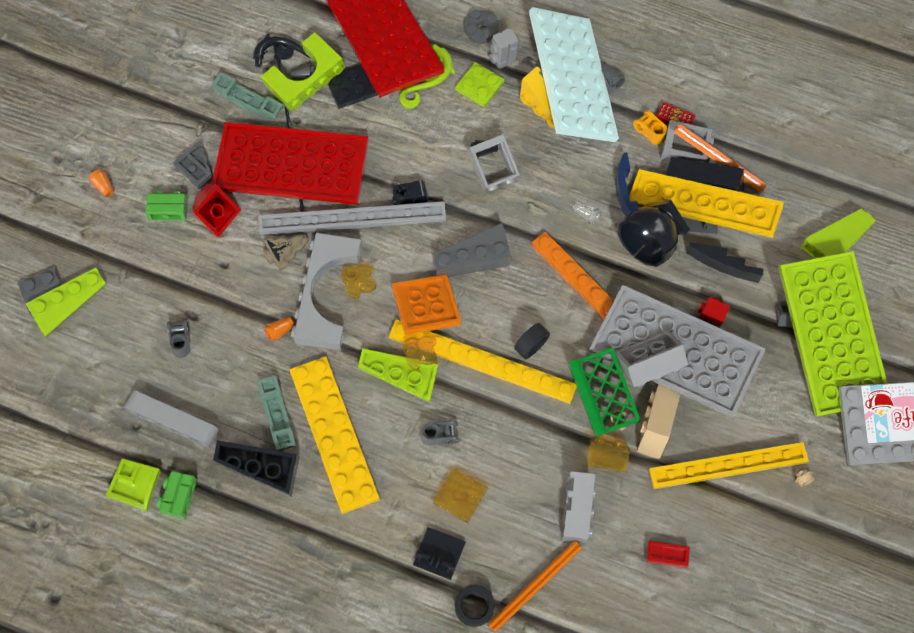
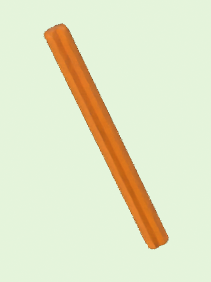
[674,124,767,192]
[488,541,582,632]

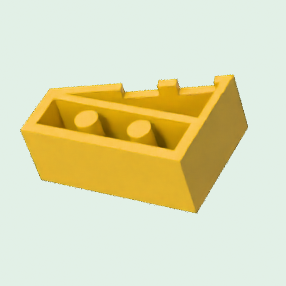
[520,66,555,129]

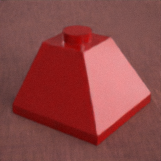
[192,184,241,238]

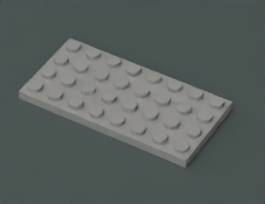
[589,285,766,418]

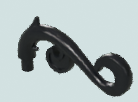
[253,34,310,68]

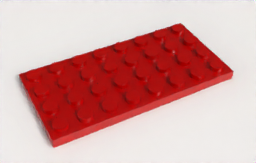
[325,0,444,98]
[212,122,369,205]

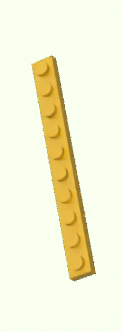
[389,319,576,404]

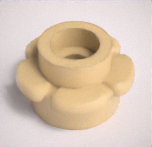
[795,469,815,487]

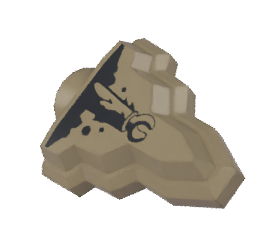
[263,235,309,271]

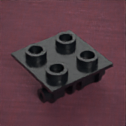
[413,527,466,580]

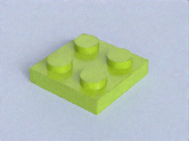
[455,62,505,108]

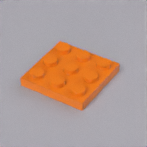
[391,274,461,335]

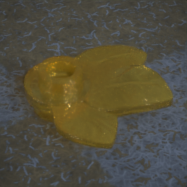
[341,264,376,299]
[403,336,437,370]

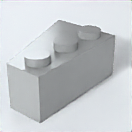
[562,471,596,543]

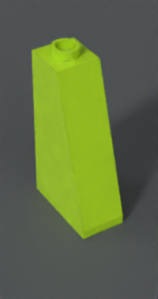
[801,208,876,259]

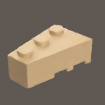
[637,384,680,459]

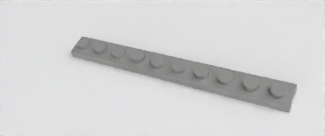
[259,202,446,235]

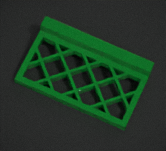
[568,347,641,438]

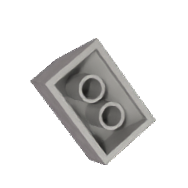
[615,331,688,387]

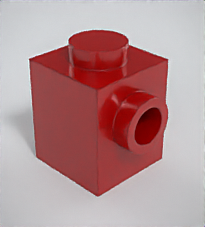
[698,297,730,328]

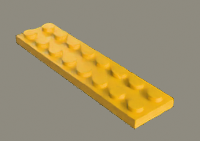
[629,169,784,238]
[289,356,380,514]

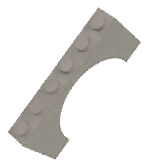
[291,233,362,351]

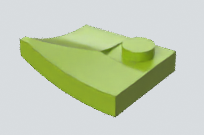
[106,459,161,512]

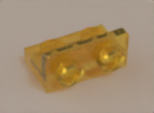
[586,437,630,473]

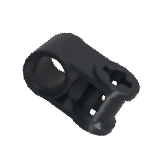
[393,180,429,205]

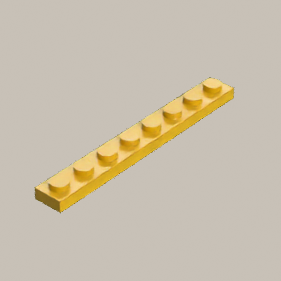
[648,442,809,489]

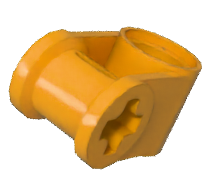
[633,110,667,145]

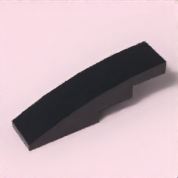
[686,242,763,283]

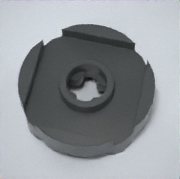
[464,10,499,44]

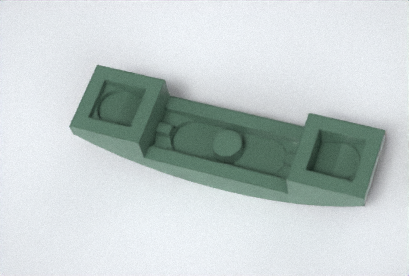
[211,72,283,120]
[257,375,296,451]

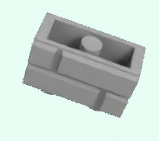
[489,28,518,69]

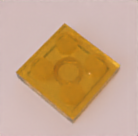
[433,468,488,524]

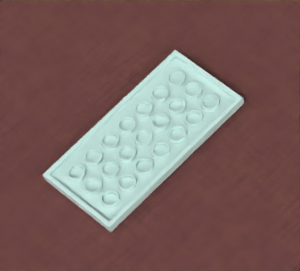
[529,7,619,142]

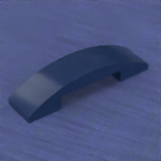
[616,153,638,216]

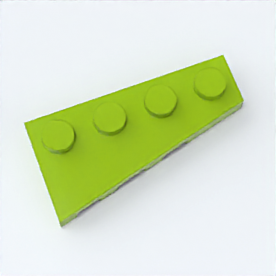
[26,268,106,338]
[358,348,438,403]

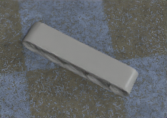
[123,391,219,448]

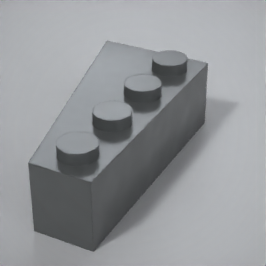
[433,223,511,277]

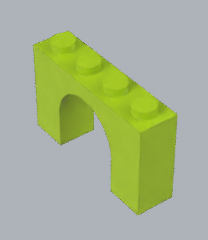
[260,32,345,112]

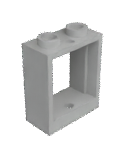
[660,120,714,163]
[466,134,520,192]

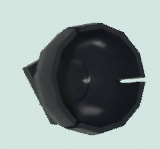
[618,199,690,267]

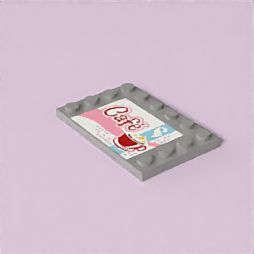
[838,382,914,466]

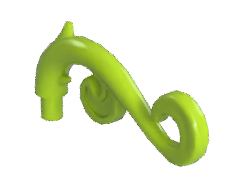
[399,44,455,109]

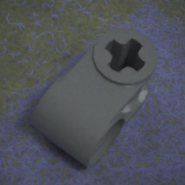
[167,318,191,358]
[421,420,460,445]

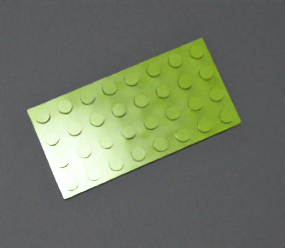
[778,251,887,417]

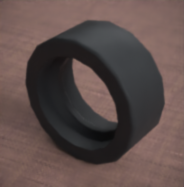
[514,323,550,359]
[455,585,495,627]

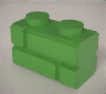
[146,191,188,221]
[157,471,197,520]

